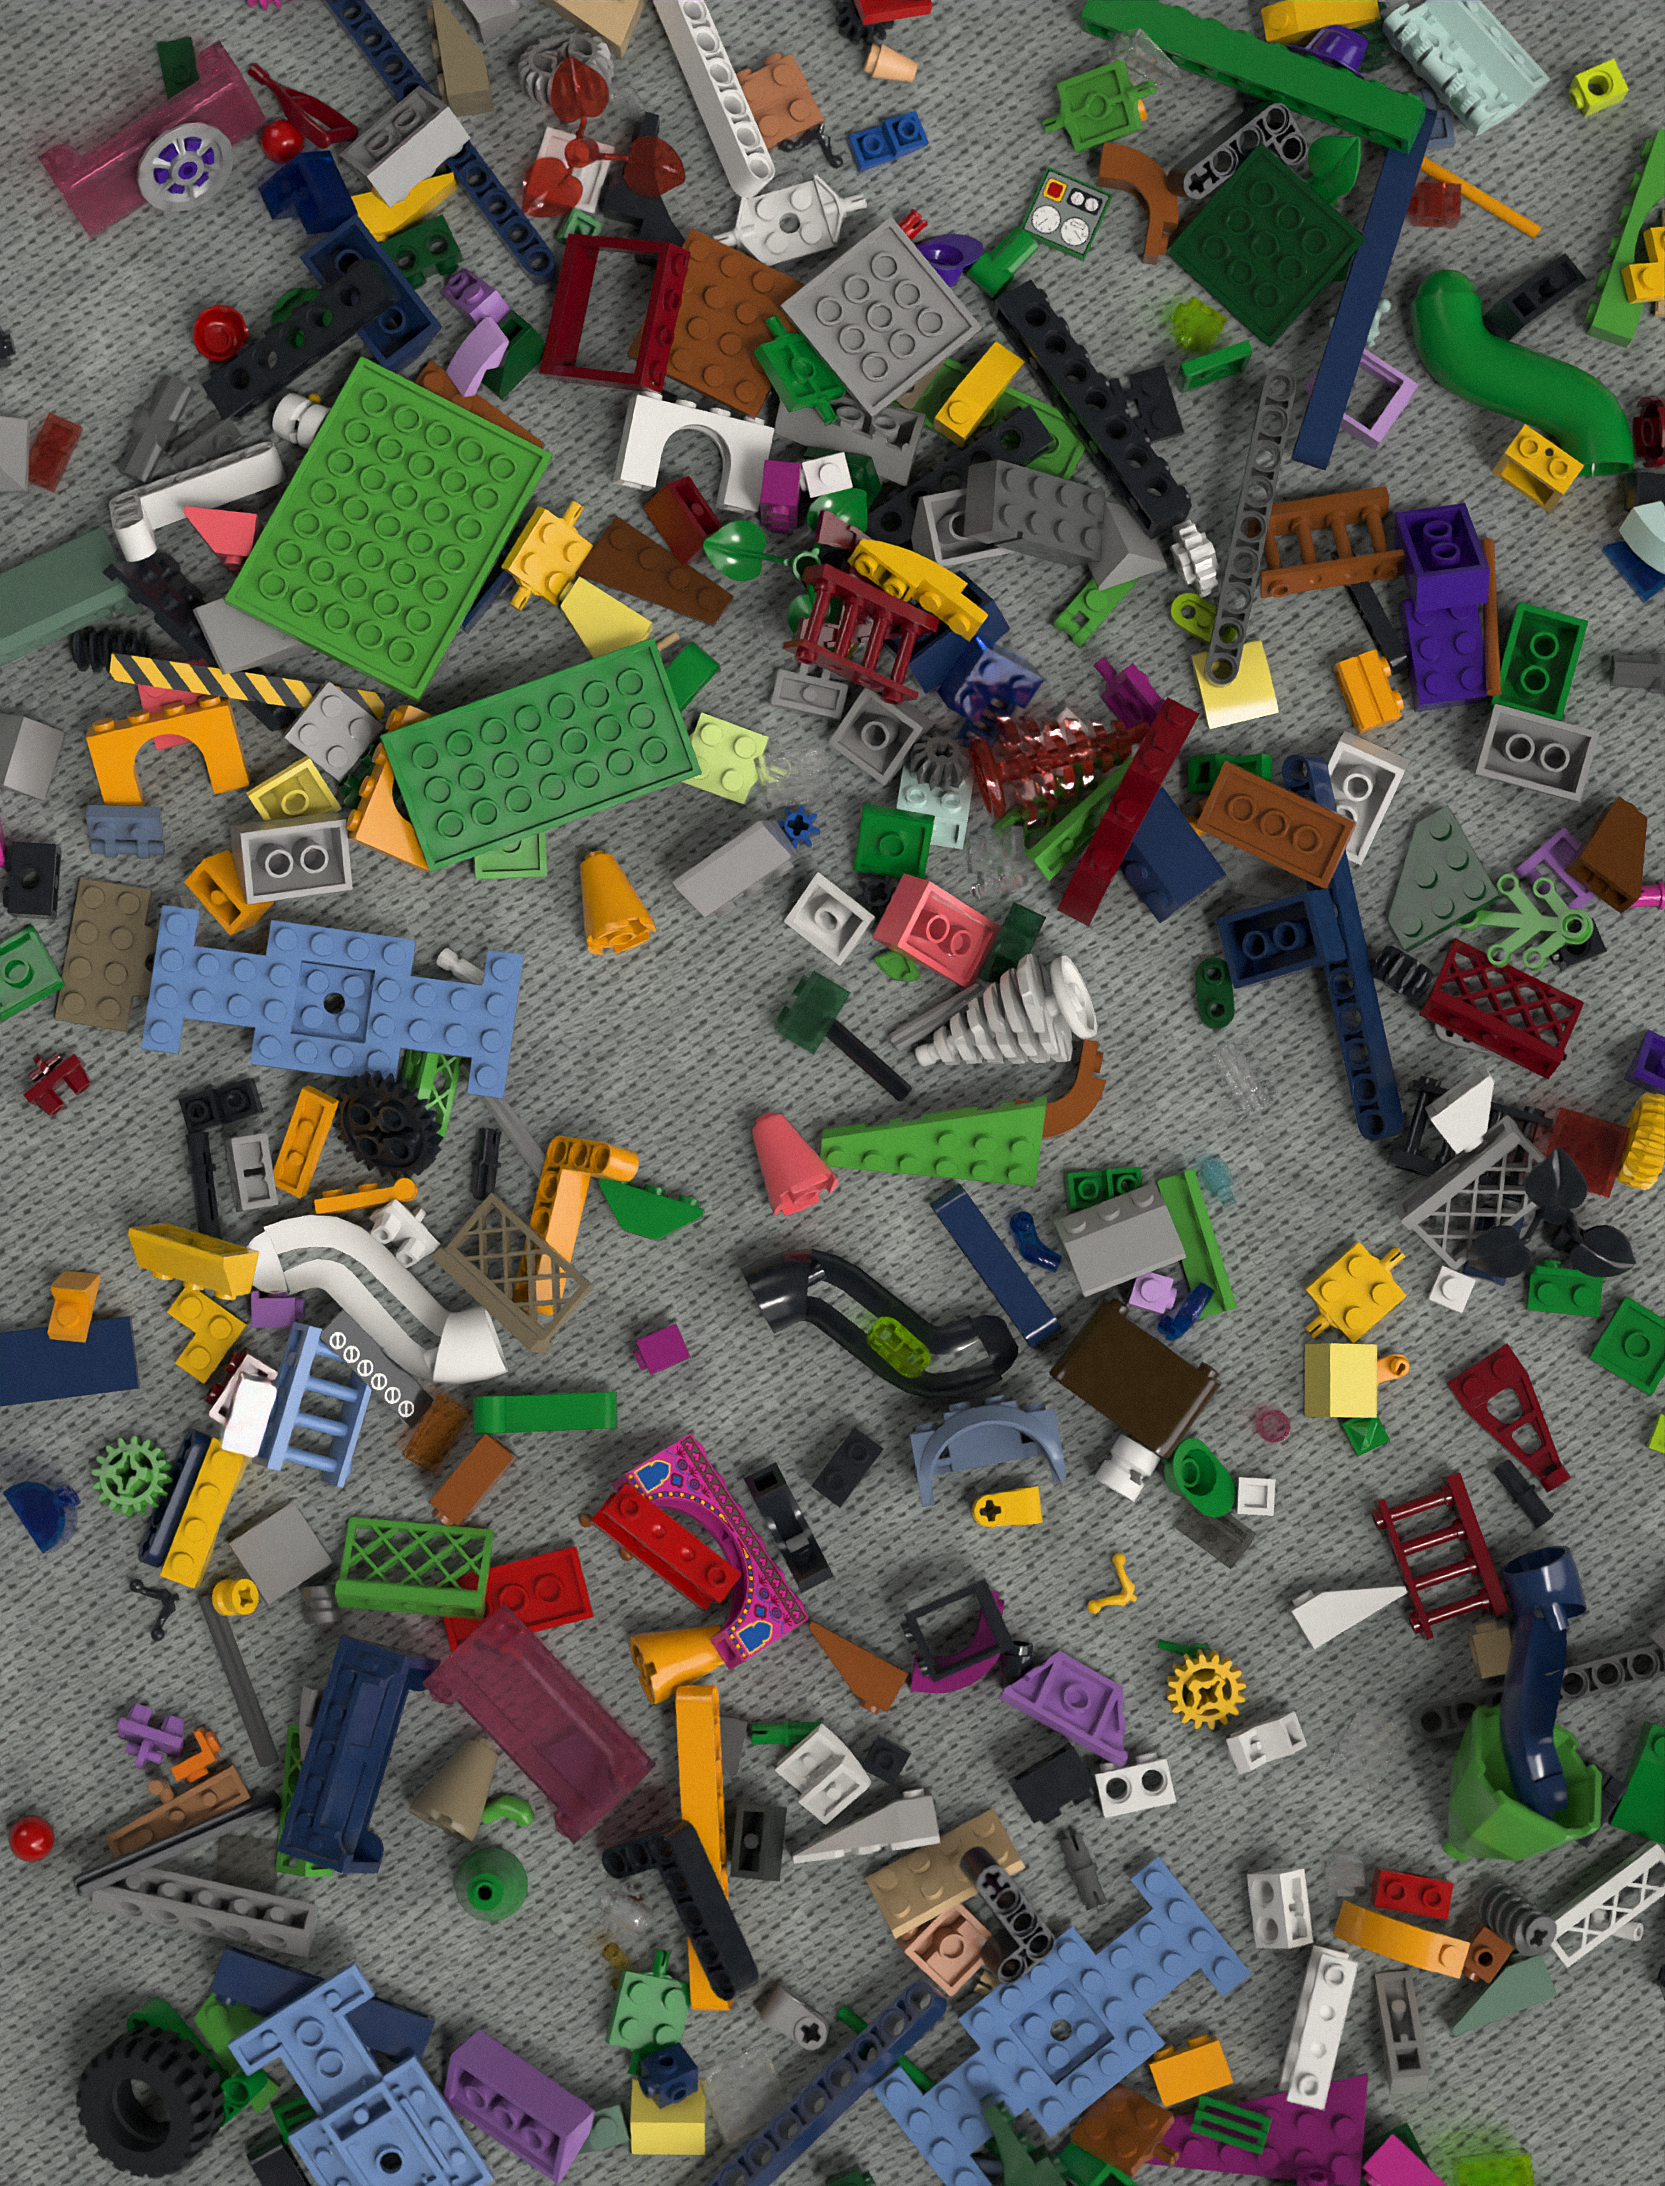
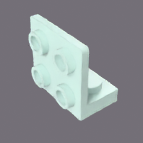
[896,758,975,849]

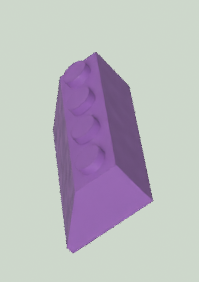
[443,2029,595,2184]

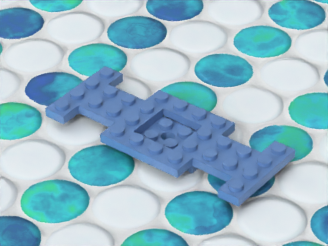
[141,905,524,1099]
[871,1856,1251,2186]
[228,1961,494,2186]

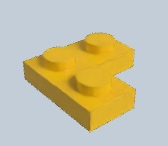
[1621,227,1665,304]
[167,1287,248,1384]

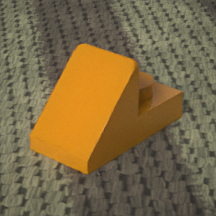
[47,1271,101,1343]

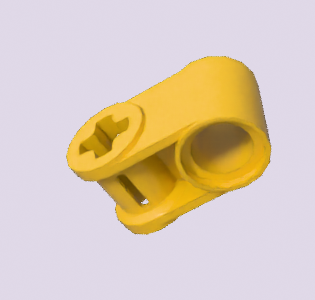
[971,1486,1043,1527]

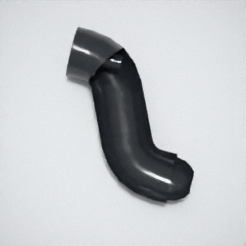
[740,1249,1019,1400]

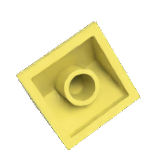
[246,755,342,821]
[1305,1343,1377,1418]
[630,2079,706,2155]

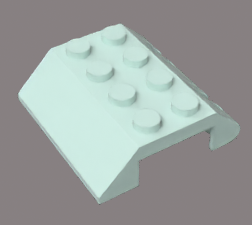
[1382,0,1551,137]

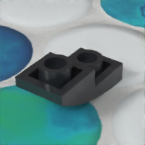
[179,1078,264,1134]

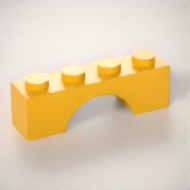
[160,1438,252,1589]

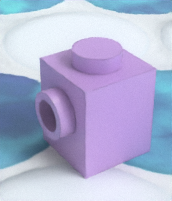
[1126,1272,1178,1315]

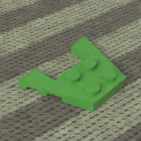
[193,1993,281,2114]

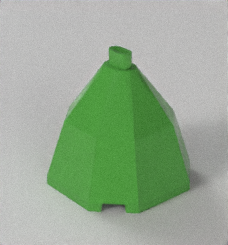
[1442,1704,1602,1862]

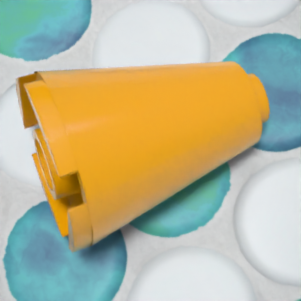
[580,850,657,955]
[629,1625,724,1705]

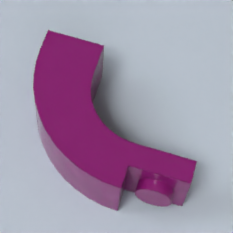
[910,1590,1004,1694]

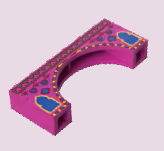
[611,1433,809,1670]

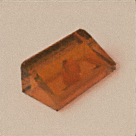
[401,1393,472,1474]

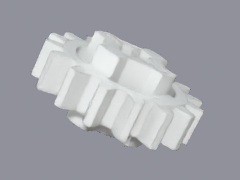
[1170,519,1220,598]

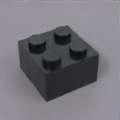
[1008,1742,1097,1825]

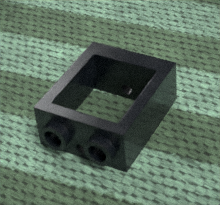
[900,1578,1015,1682]

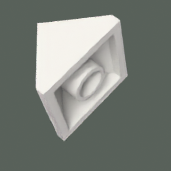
[784,872,875,966]

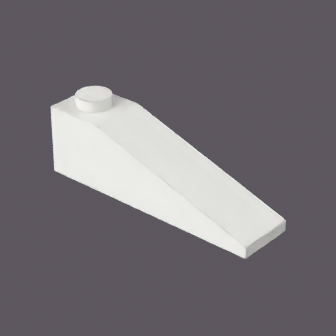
[793,1788,940,1864]

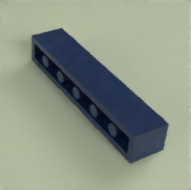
[210,1944,435,2064]

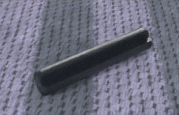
[823,1019,912,1102]

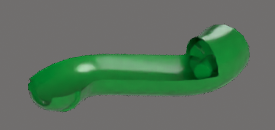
[1410,269,1635,477]

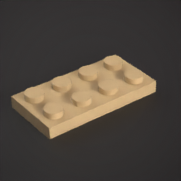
[865,1808,1025,1939]

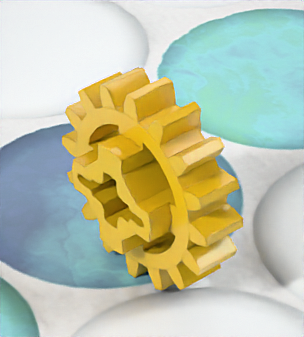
[1165,1649,1246,1730]

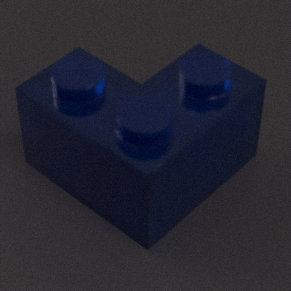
[258,150,358,235]
[937,633,1044,723]

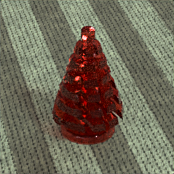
[969,714,1151,826]

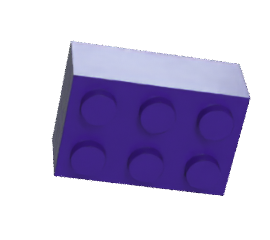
[1394,503,1489,612]
[1398,598,1490,712]

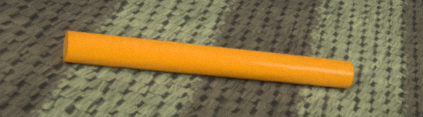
[1420,156,1542,239]

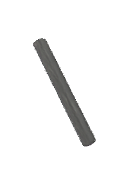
[199,1593,279,1767]

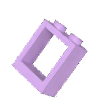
[1304,348,1419,451]

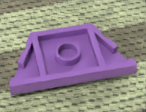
[998,1651,1128,1768]

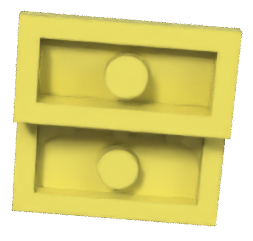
[1191,639,1279,729]

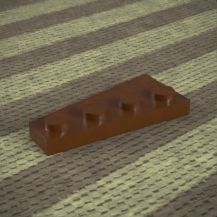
[576,516,734,627]

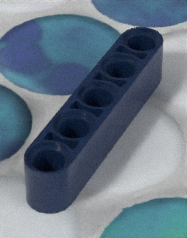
[930,1183,1062,1349]

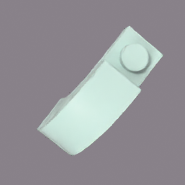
[1619,501,1665,574]

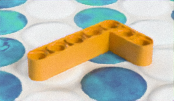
[513,1136,639,1316]

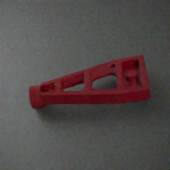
[1446,1343,1571,1493]

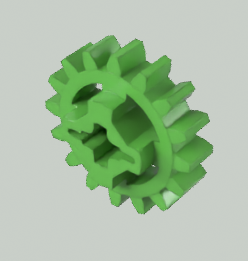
[92,1436,173,1517]

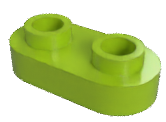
[1170,593,1237,646]

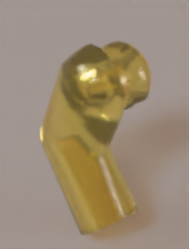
[602,1943,632,1992]

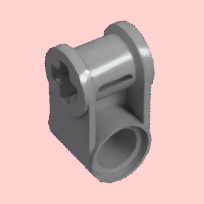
[758,1984,829,2050]

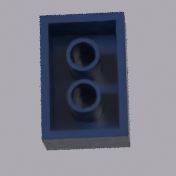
[1216,888,1347,989]

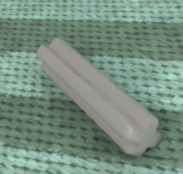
[889,983,985,1051]

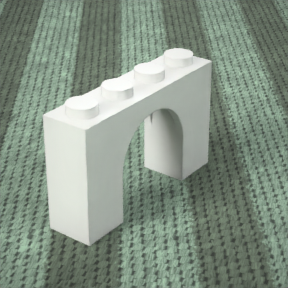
[613,391,774,516]

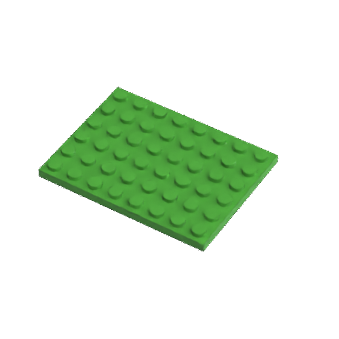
[224,356,553,703]

